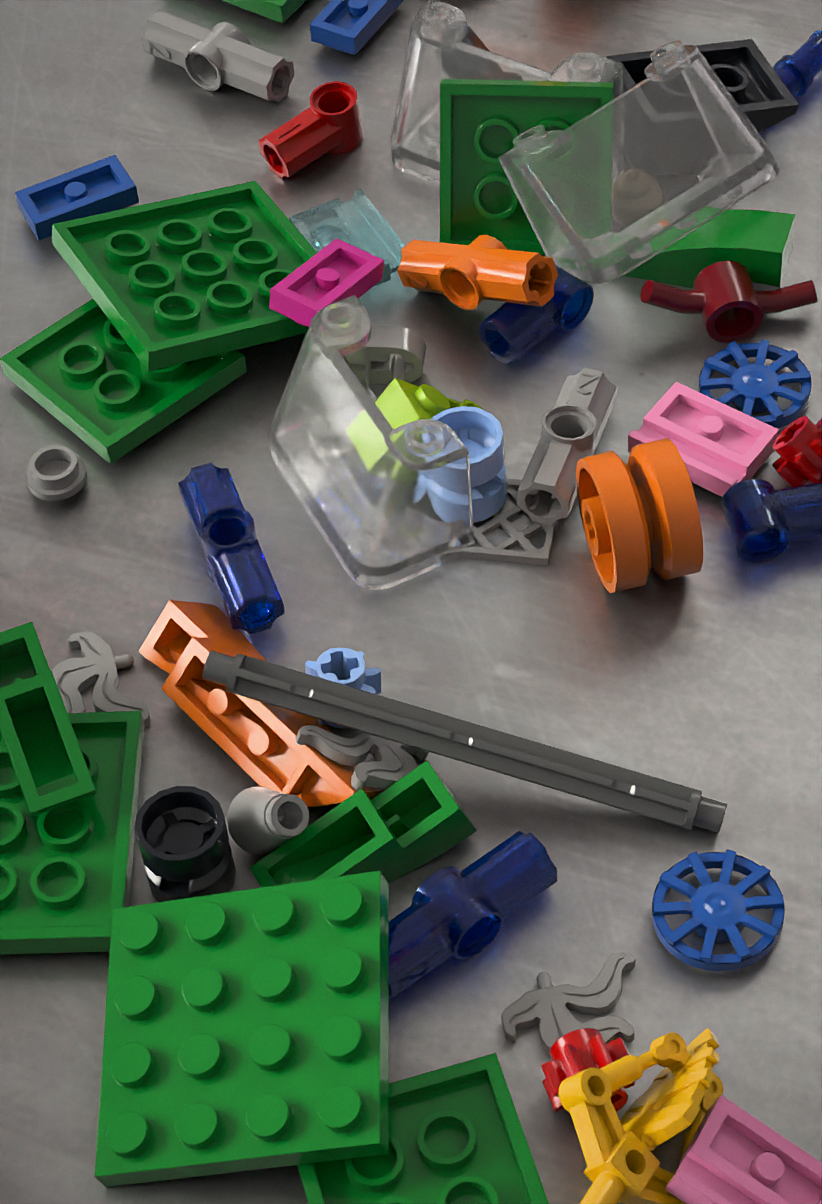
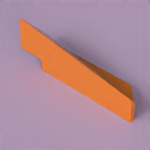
[139,600,384,808]

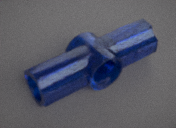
[178,462,285,635]
[389,830,558,998]

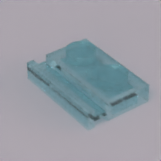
[289,189,405,287]

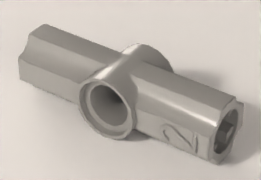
[142,10,295,104]
[516,367,617,526]

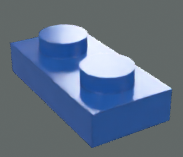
[309,0,404,55]
[15,155,139,241]

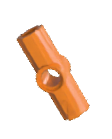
[397,235,559,310]

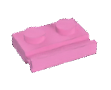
[628,382,779,501]
[665,1095,822,1204]

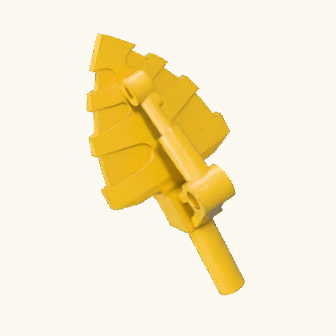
[559,1028,723,1204]

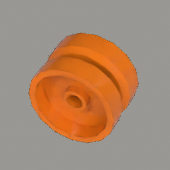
[576,438,703,593]

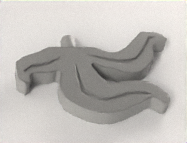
[52,630,151,729]
[295,725,429,791]
[501,952,636,1054]

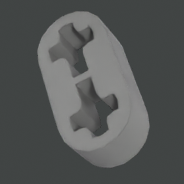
[313,324,427,384]

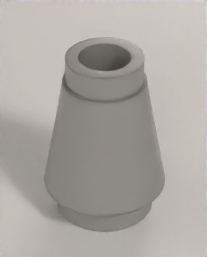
[227,786,309,854]

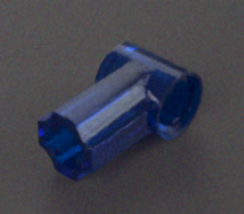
[479,265,594,365]
[721,479,822,563]

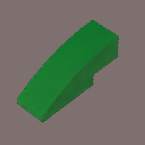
[612,209,796,288]
[0,622,96,817]
[250,761,477,887]

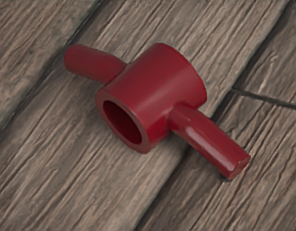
[640,261,818,343]

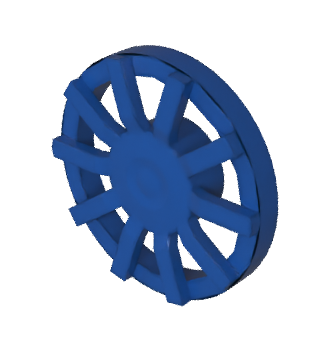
[699,339,812,429]
[652,849,785,972]

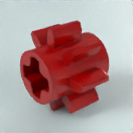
[772,416,822,492]
[541,1028,635,1112]

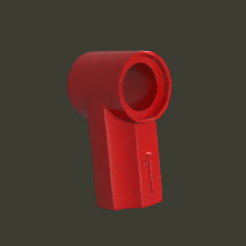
[258,81,363,180]

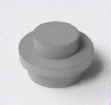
[26,445,87,501]

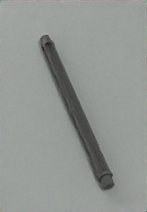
[202,651,727,833]

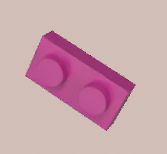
[269,238,384,331]

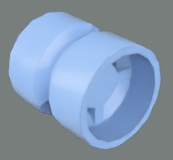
[422,406,508,524]

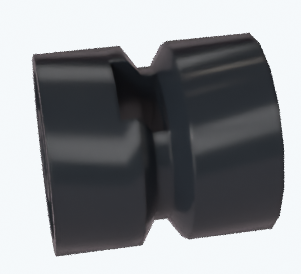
[134,786,236,902]

